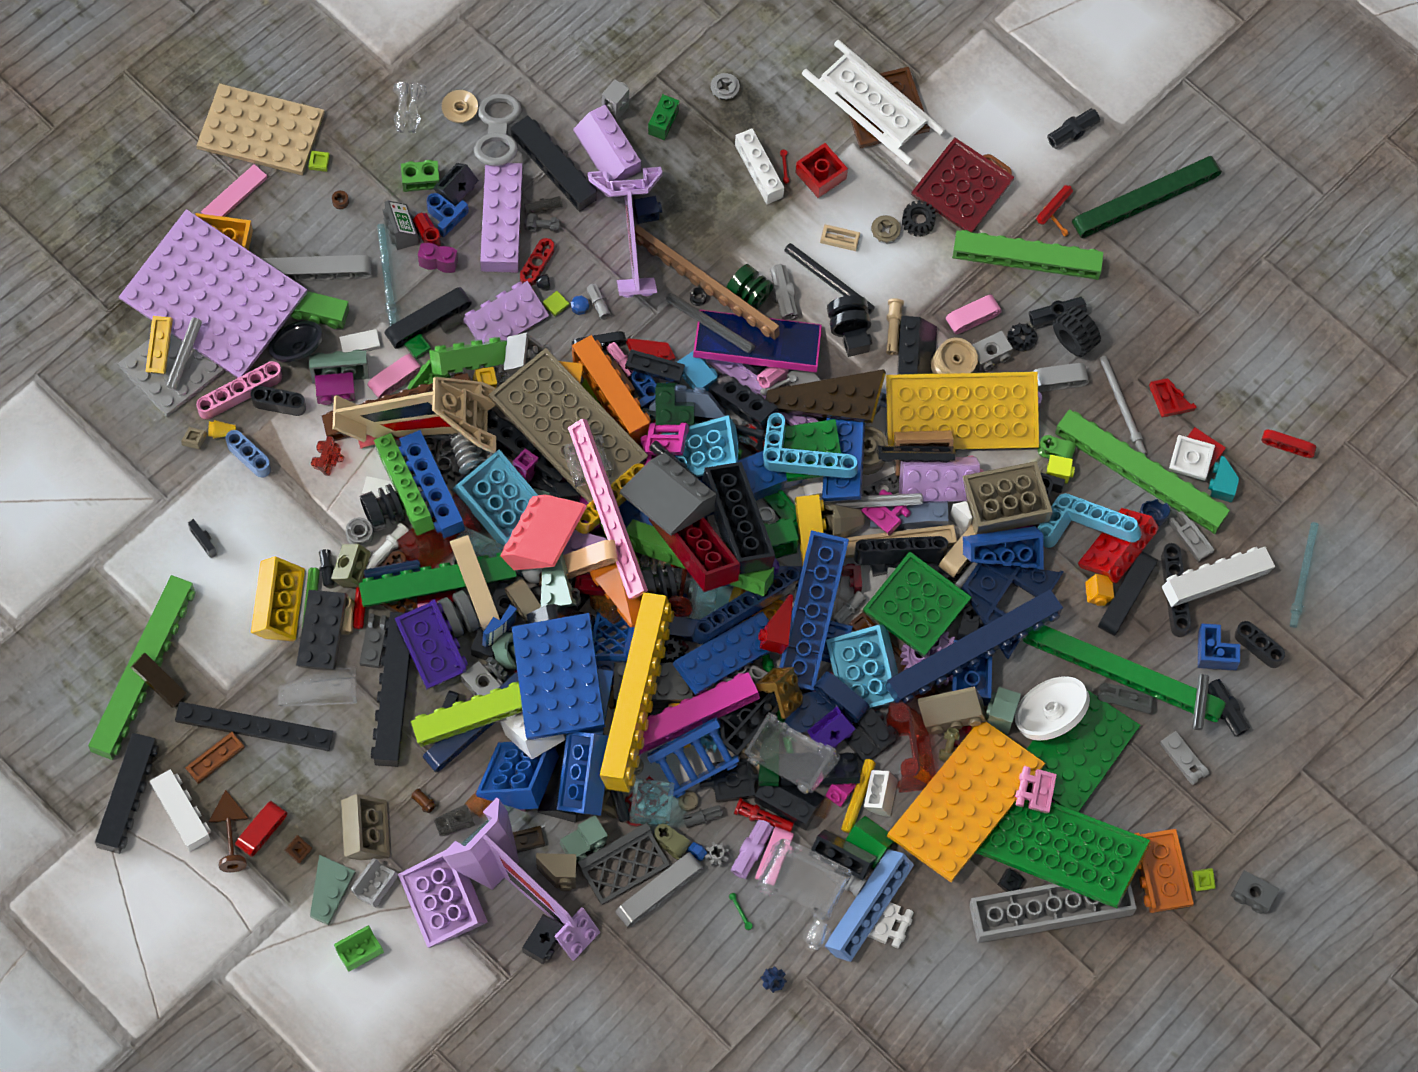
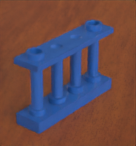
[647,716,740,798]

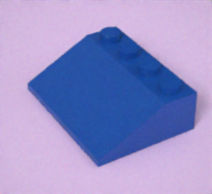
[476,742,559,809]

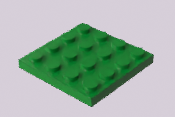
[863,552,972,657]

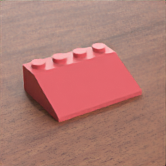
[500,495,587,571]

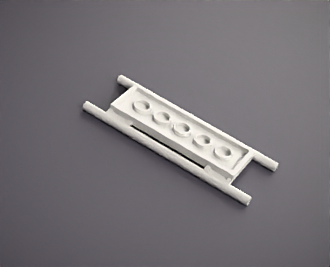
[802,40,945,165]

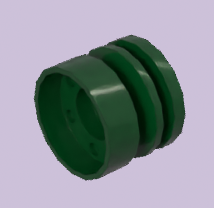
[726,264,774,310]

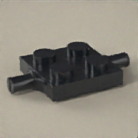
[699,758,759,802]

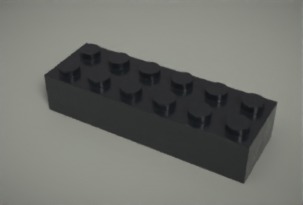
[702,462,775,574]

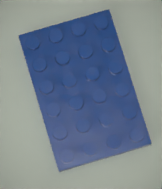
[512,613,606,740]

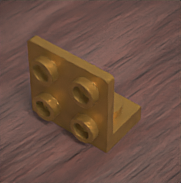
[755,667,803,719]

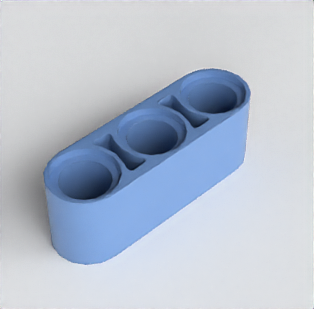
[226,430,271,478]

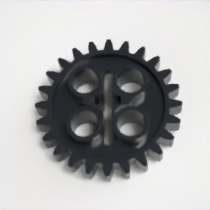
[406,433,461,486]

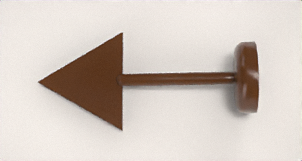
[208,790,248,873]

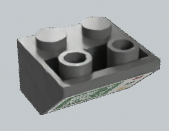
[382,201,418,250]

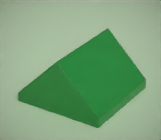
[846,816,895,870]

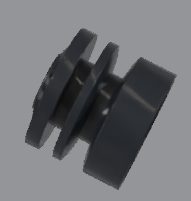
[359,484,405,533]
[640,562,678,603]

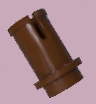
[411,788,436,813]

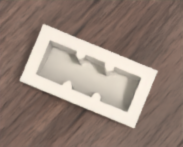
[864,770,898,817]

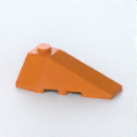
[589,562,643,628]

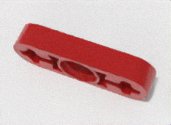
[520,238,554,286]
[1261,429,1317,458]

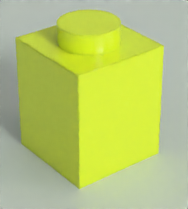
[1046,455,1075,484]

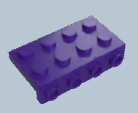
[395,599,468,690]

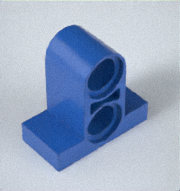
[427,193,469,237]
[632,371,668,413]

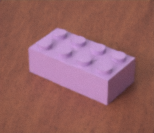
[899,457,980,502]

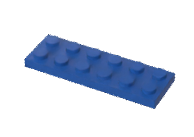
[822,418,865,501]
[673,611,772,695]

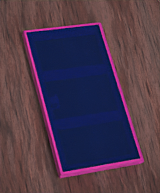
[693,310,822,372]

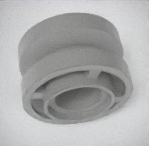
[346,517,374,547]

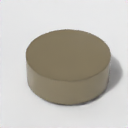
[678,791,698,812]

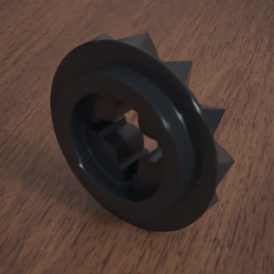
[1007,322,1037,351]

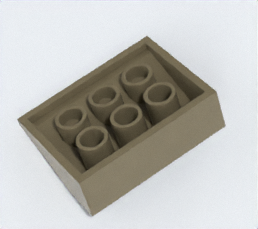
[963,461,1052,535]

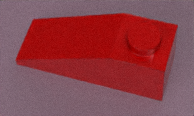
[758,594,793,654]

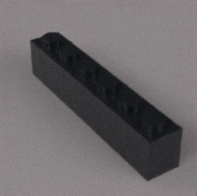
[511,115,597,212]
[95,733,159,854]

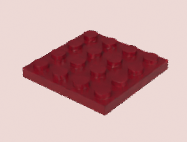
[911,137,1014,233]

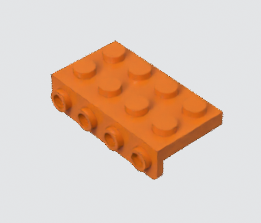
[1134,829,1194,913]

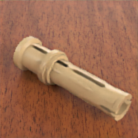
[886,298,904,355]

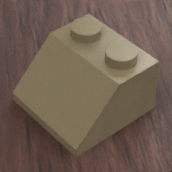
[536,853,577,891]

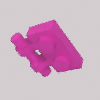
[861,489,911,536]

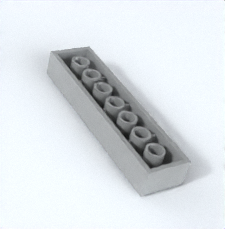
[969,884,1136,943]

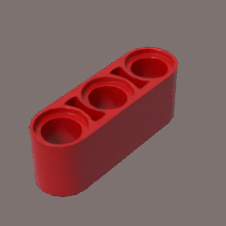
[235,801,287,857]

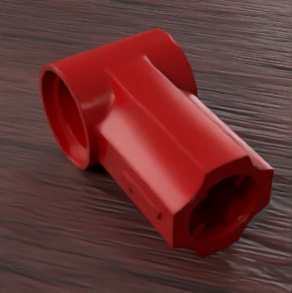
[412,212,441,247]

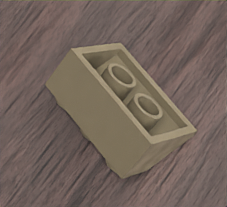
[918,686,986,734]
[341,794,390,860]

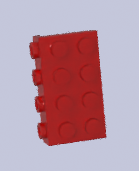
[1078,508,1158,583]

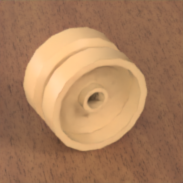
[931,337,978,374]

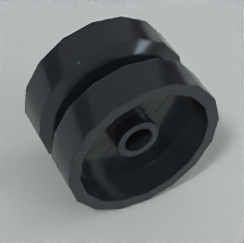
[827,295,871,337]

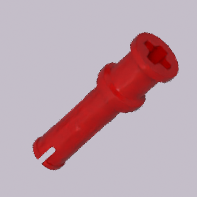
[734,798,794,832]

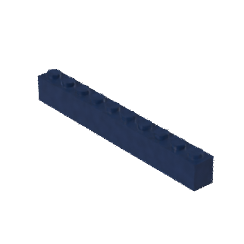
[885,589,1063,705]

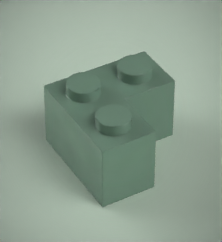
[986,687,1021,735]
[560,815,608,863]

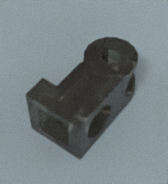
[434,804,475,836]

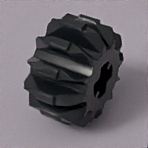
[660,636,686,663]

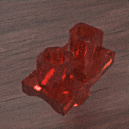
[311,436,344,476]

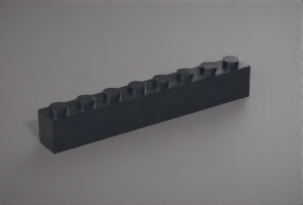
[371,612,411,767]

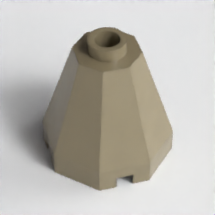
[821,502,865,538]

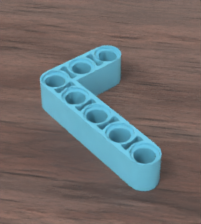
[763,413,858,478]
[1037,493,1142,548]

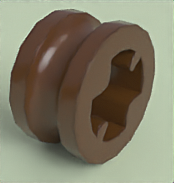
[332,190,349,209]

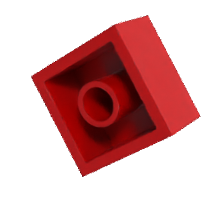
[795,143,848,198]

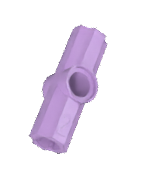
[731,820,773,879]

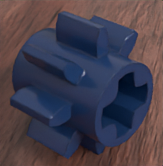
[761,966,787,993]

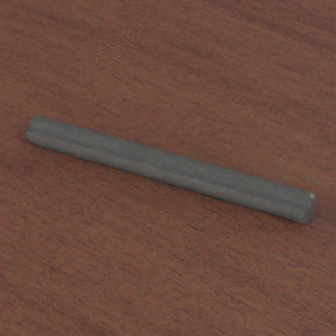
[666,293,755,354]

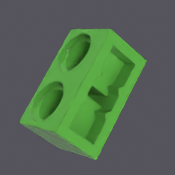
[401,160,439,192]

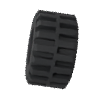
[1052,306,1101,357]

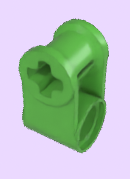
[1037,435,1076,459]

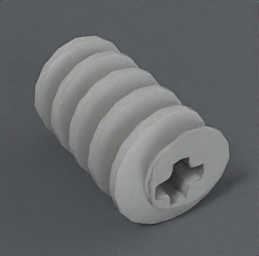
[451,434,482,475]

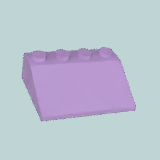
[398,850,488,948]

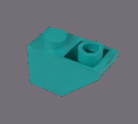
[1208,456,1239,503]

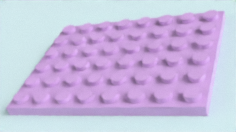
[119,209,308,378]

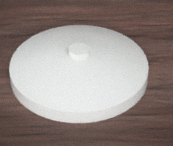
[1015,677,1090,740]

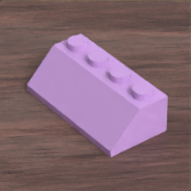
[573,105,641,181]

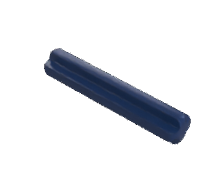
[364,559,421,579]

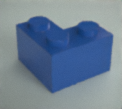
[1198,623,1240,670]

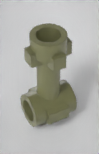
[939,727,959,763]

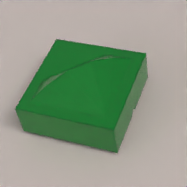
[405,334,431,360]

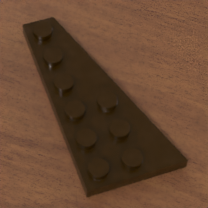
[765,369,886,423]

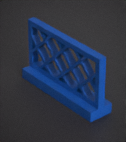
[593,607,635,661]

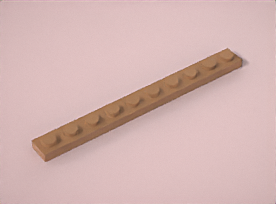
[634,225,780,340]

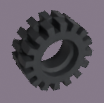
[902,200,936,237]

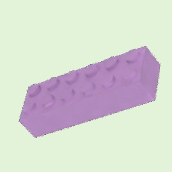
[480,163,523,273]

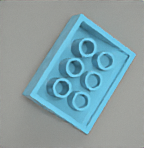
[659,415,738,477]
[452,450,538,548]
[826,625,898,711]

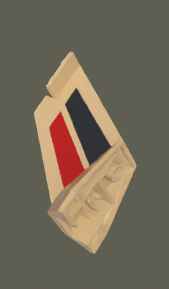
[332,377,496,454]

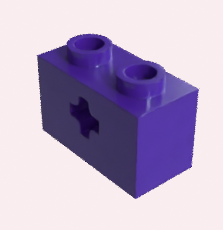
[807,706,856,754]

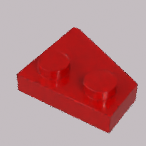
[626,338,676,361]
[1149,378,1197,418]

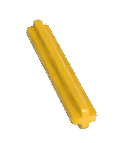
[841,759,876,833]

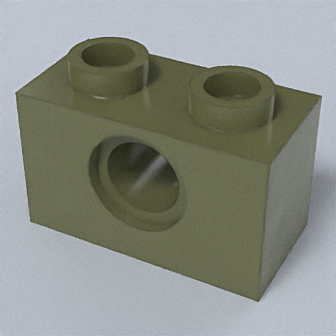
[331,544,371,588]

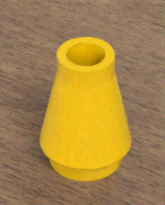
[208,420,236,439]

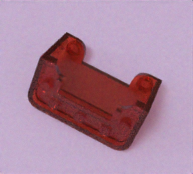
[886,702,936,793]

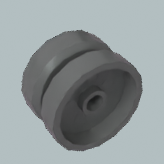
[437,590,480,639]

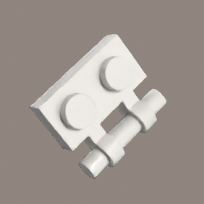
[867,902,914,948]

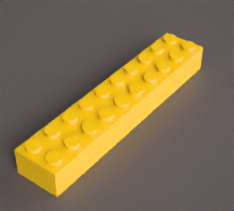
[600,592,674,793]

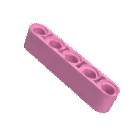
[196,361,282,419]

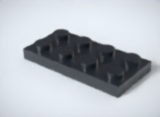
[296,590,348,671]
[779,752,860,786]

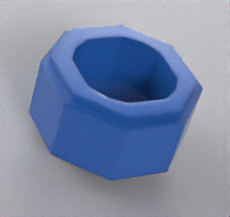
[571,295,589,315]
[688,842,707,861]

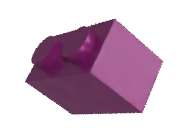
[315,372,355,405]

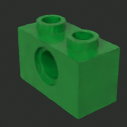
[648,94,679,141]

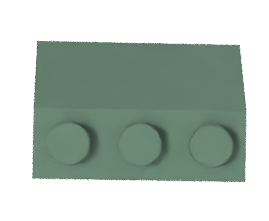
[309,349,369,384]

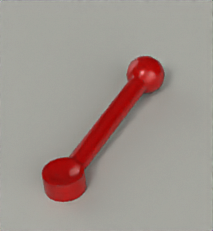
[780,149,790,184]

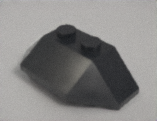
[718,688,779,756]

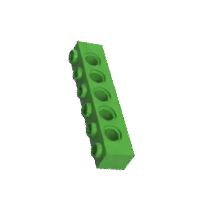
[374,433,435,535]

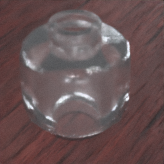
[803,920,832,951]

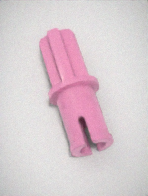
[606,342,633,378]

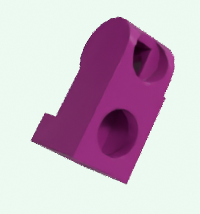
[513,449,539,483]

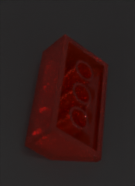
[396,494,482,569]

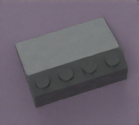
[620,452,716,536]

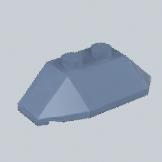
[649,385,726,419]

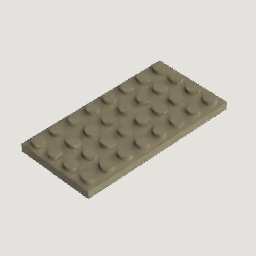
[489,348,648,503]

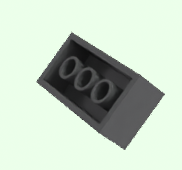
[614,662,692,708]

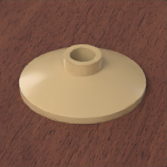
[442,90,478,123]

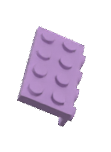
[463,281,549,342]

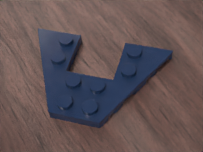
[961,563,1064,659]

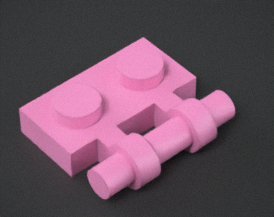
[1015,766,1057,813]

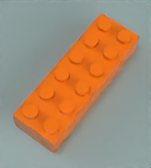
[572,335,651,445]

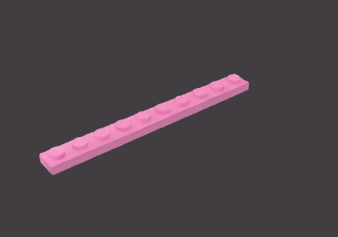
[568,419,648,600]

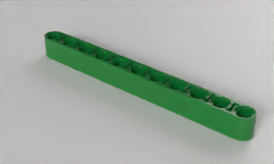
[1022,625,1226,722]

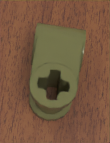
[653,824,691,860]

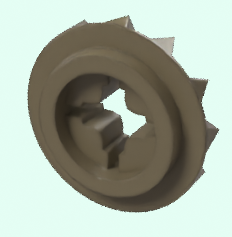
[871,215,901,244]

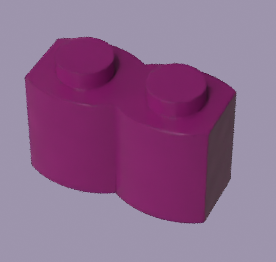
[418,243,458,273]

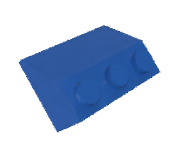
[952,640,992,706]

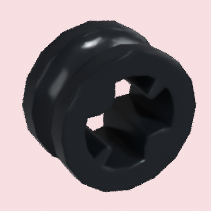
[690,287,707,306]

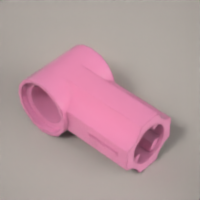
[757,356,790,389]

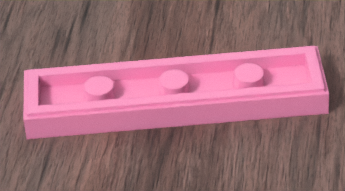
[201,164,267,217]

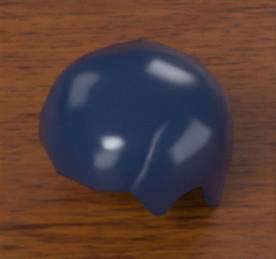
[1139,499,1171,526]

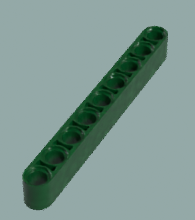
[1072,156,1222,238]

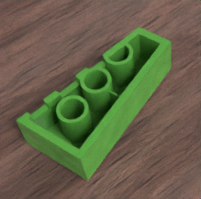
[429,337,507,375]

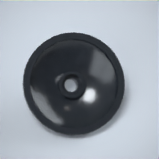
[269,321,323,362]

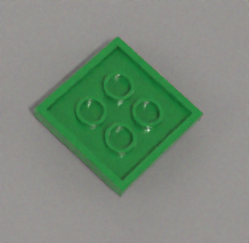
[783,419,841,482]

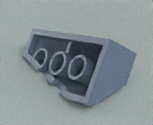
[870,501,948,529]

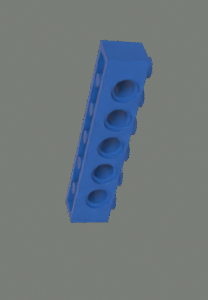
[398,430,465,538]

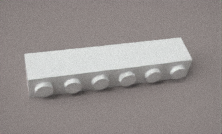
[1162,547,1275,607]

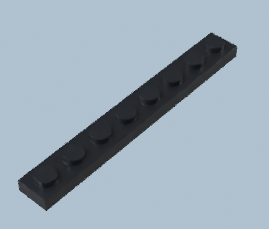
[175,702,334,751]

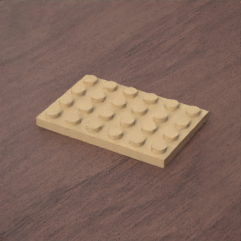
[196,84,325,176]

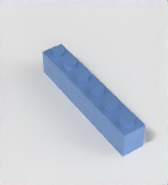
[824,849,914,962]

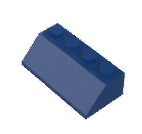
[557,732,609,816]

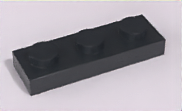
[625,349,685,384]

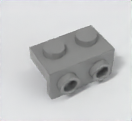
[351,858,398,908]

